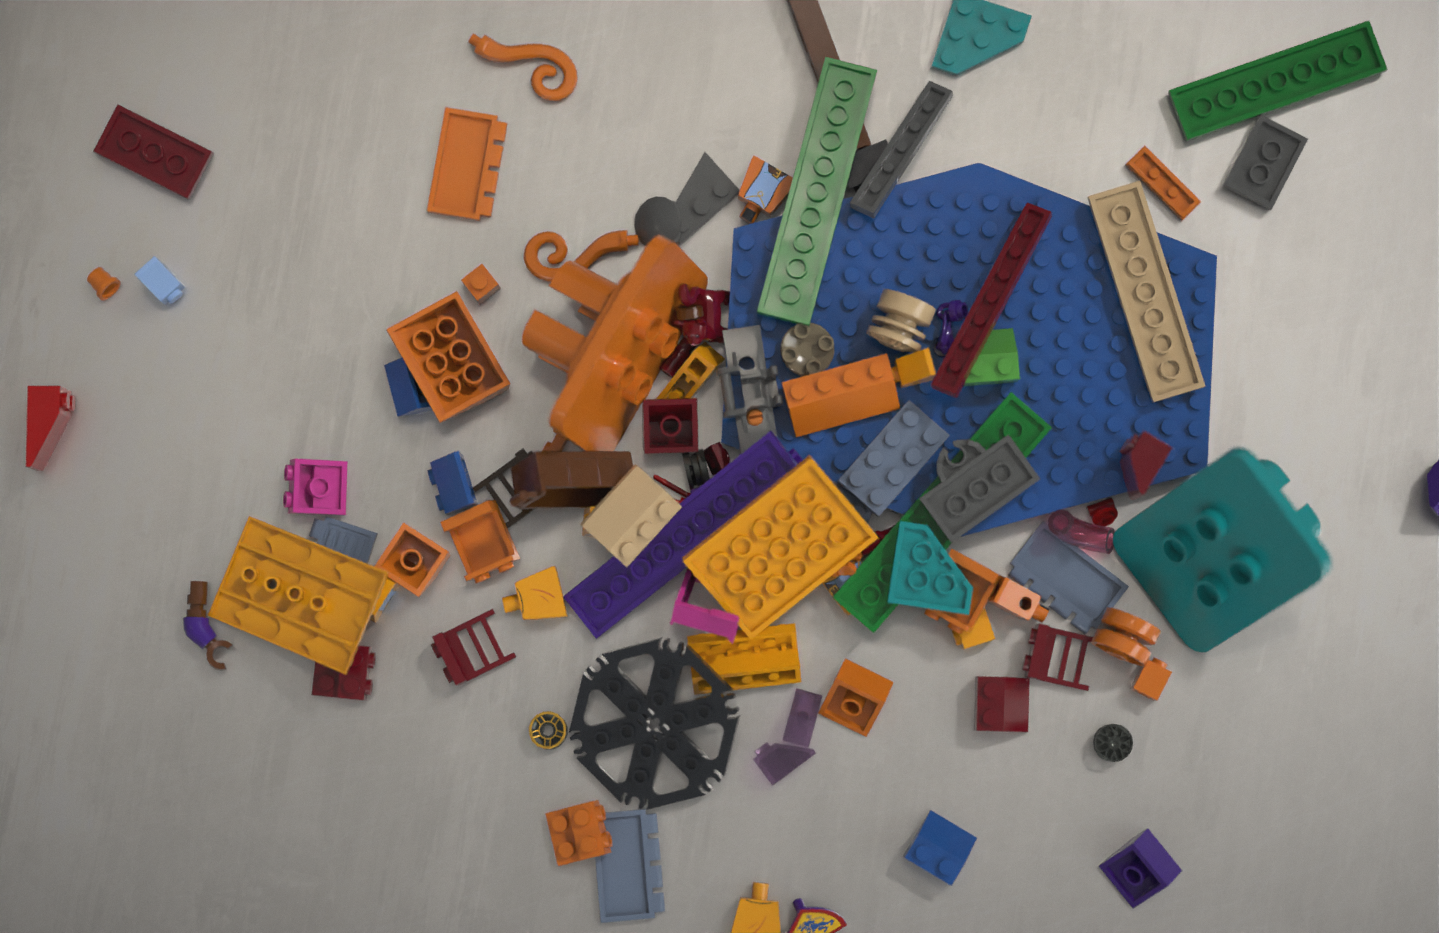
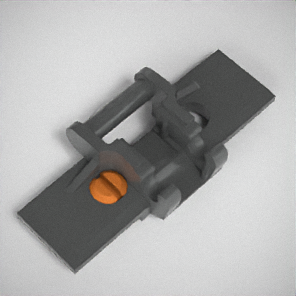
[716,325,783,454]

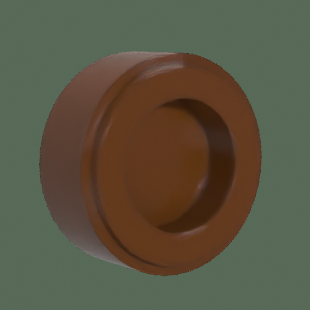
[676,304,704,320]

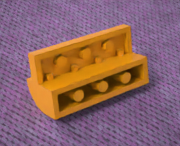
[687,623,801,695]

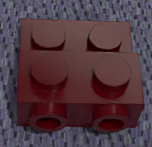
[311,645,376,701]

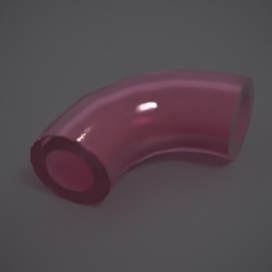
[1048,509,1115,554]

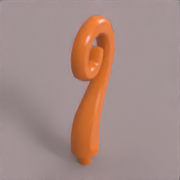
[468,33,578,101]
[524,230,639,282]

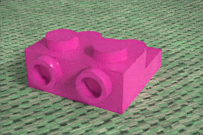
[283,459,348,515]

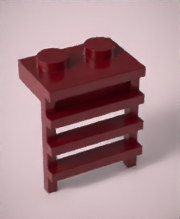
[431,609,516,686]
[1022,623,1093,691]

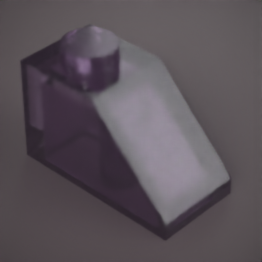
[782,688,822,748]
[753,742,816,786]

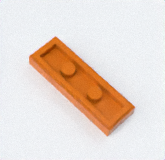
[1125,146,1201,222]

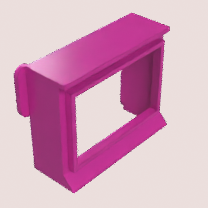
[670,568,739,644]

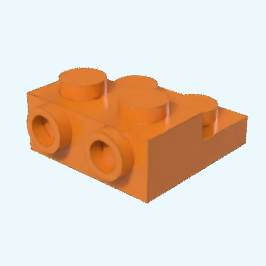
[545,800,613,866]

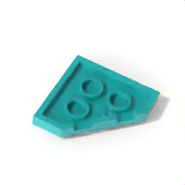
[931,0,1032,76]
[887,521,973,615]

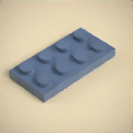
[837,400,950,517]

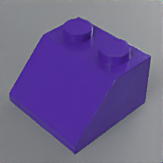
[1099,828,1182,908]

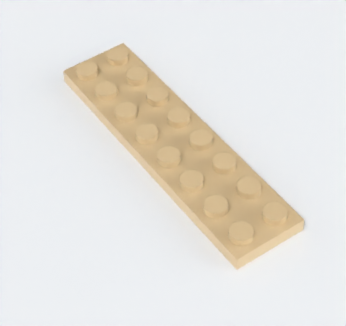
[1087,181,1205,403]

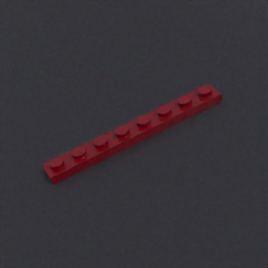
[931,202,1052,398]

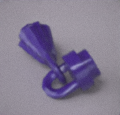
[936,300,968,355]

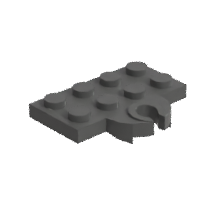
[919,435,1040,543]

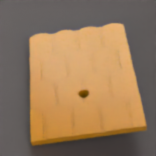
[207,516,389,674]

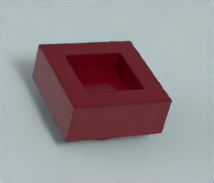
[703,442,730,476]

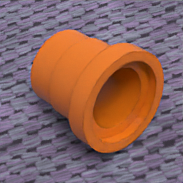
[87,267,121,300]

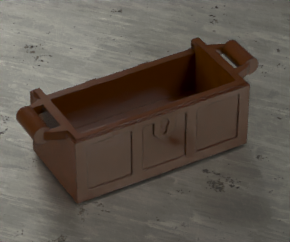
[509,451,633,509]

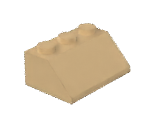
[580,464,682,567]

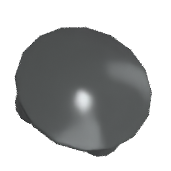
[634,196,681,246]

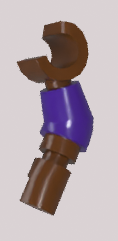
[183,581,233,671]

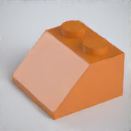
[374,522,451,597]
[818,658,894,737]

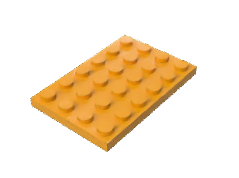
[682,455,878,639]

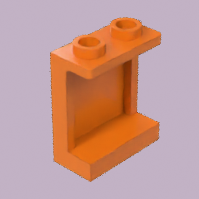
[440,500,520,584]
[924,548,1002,634]

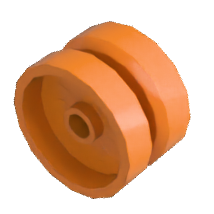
[1091,607,1161,667]

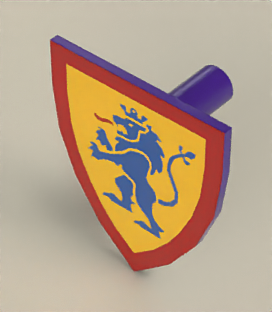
[787,898,847,933]

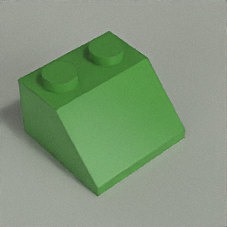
[963,328,1020,387]

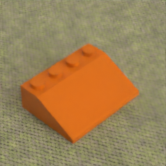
[386,291,511,423]

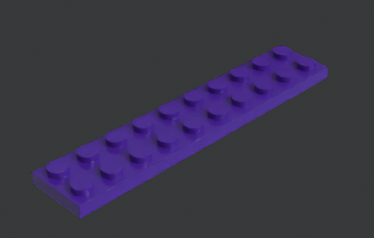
[563,431,798,639]

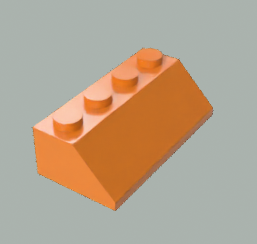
[781,354,900,438]

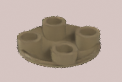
[780,323,834,376]

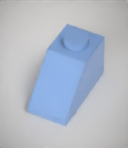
[135,256,185,305]

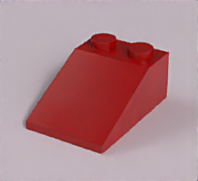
[26,386,75,471]

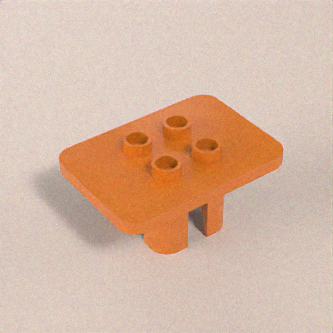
[522,235,708,451]

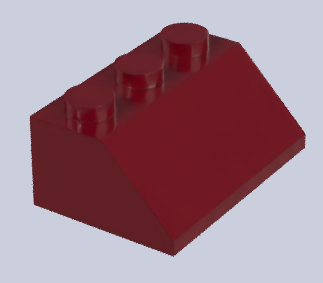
[1119,431,1172,501]

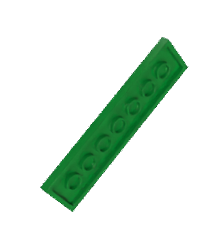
[1168,20,1388,141]

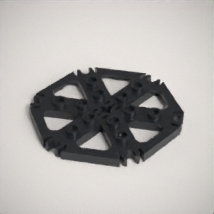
[569,637,740,810]

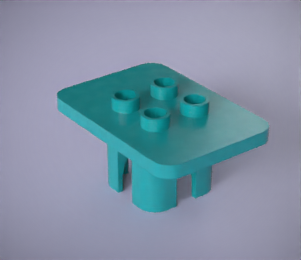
[1113,447,1332,653]

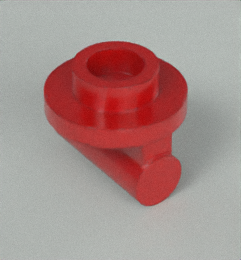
[1086,498,1118,526]

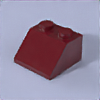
[642,398,698,454]
[974,676,1030,732]

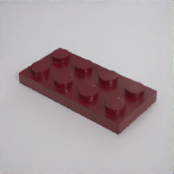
[93,104,214,200]

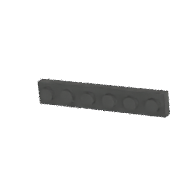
[850,80,953,219]

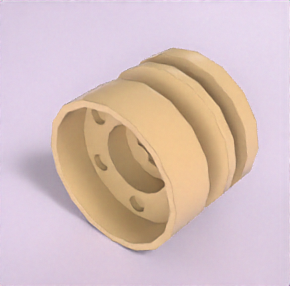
[867,289,936,353]

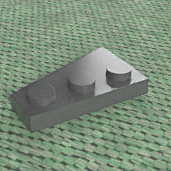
[676,152,740,245]

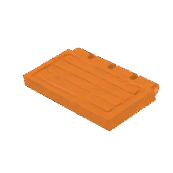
[427,107,508,221]

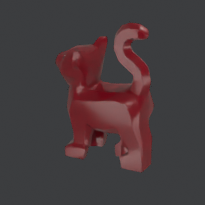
[674,283,730,346]

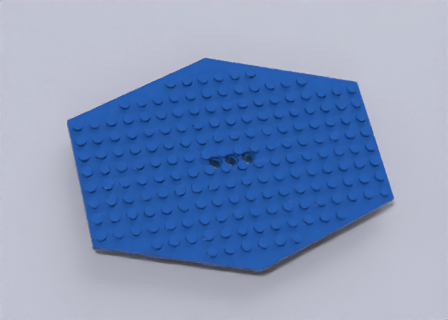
[721,163,1217,537]

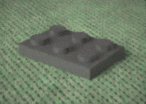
[1223,115,1308,210]

